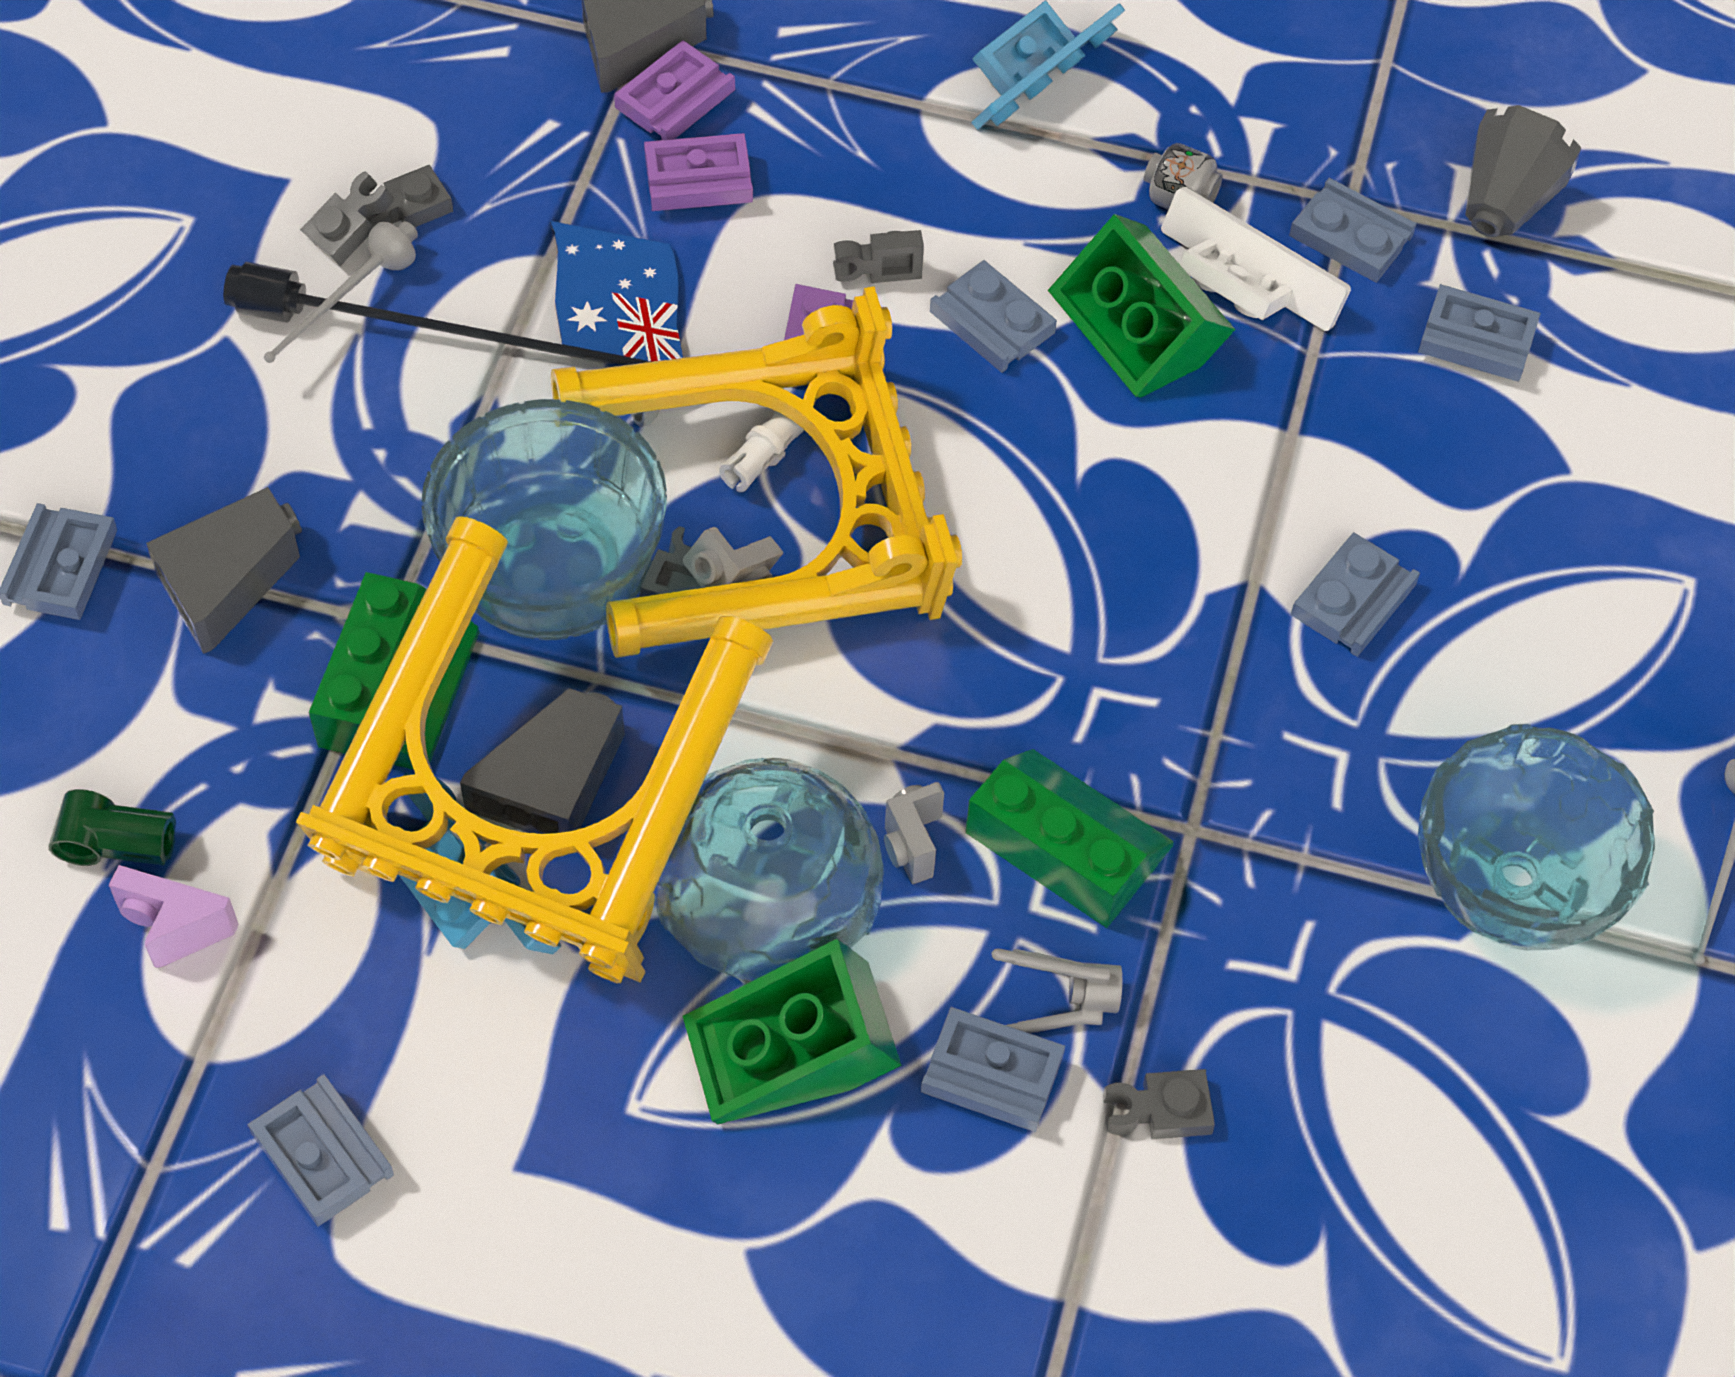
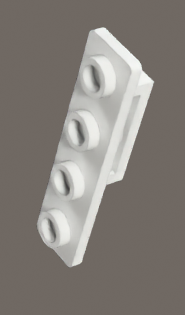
[1161,187,1351,331]

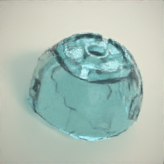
[1418,724,1655,951]
[655,757,884,984]

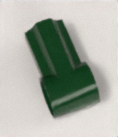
[48,789,176,866]

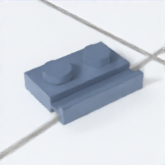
[1289,178,1417,283]
[930,260,1057,373]
[1418,284,1541,382]
[0,503,117,620]
[1291,532,1420,657]
[921,1007,1065,1132]
[247,1074,394,1227]

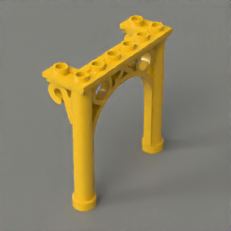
[551,286,962,658]
[296,516,773,983]

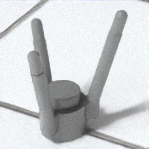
[992,948,1122,1034]

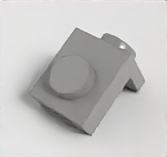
[683,527,784,588]
[884,782,944,885]

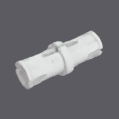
[719,411,804,492]

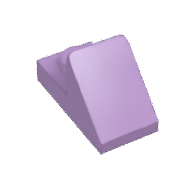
[109,865,239,968]

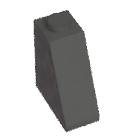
[581,0,714,93]
[146,487,302,654]
[460,688,625,834]

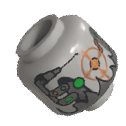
[1144,143,1223,210]

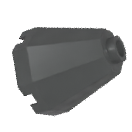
[1465,105,1581,237]

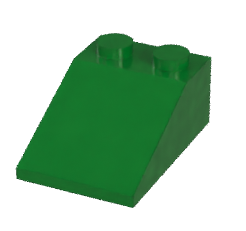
[683,938,902,1125]

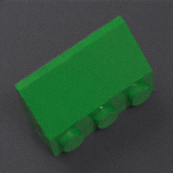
[1048,214,1236,398]
[308,572,480,770]
[965,749,1174,928]

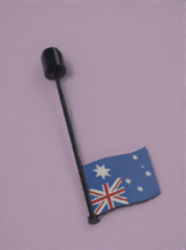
[223,221,683,366]

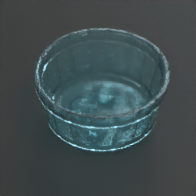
[421,399,667,640]

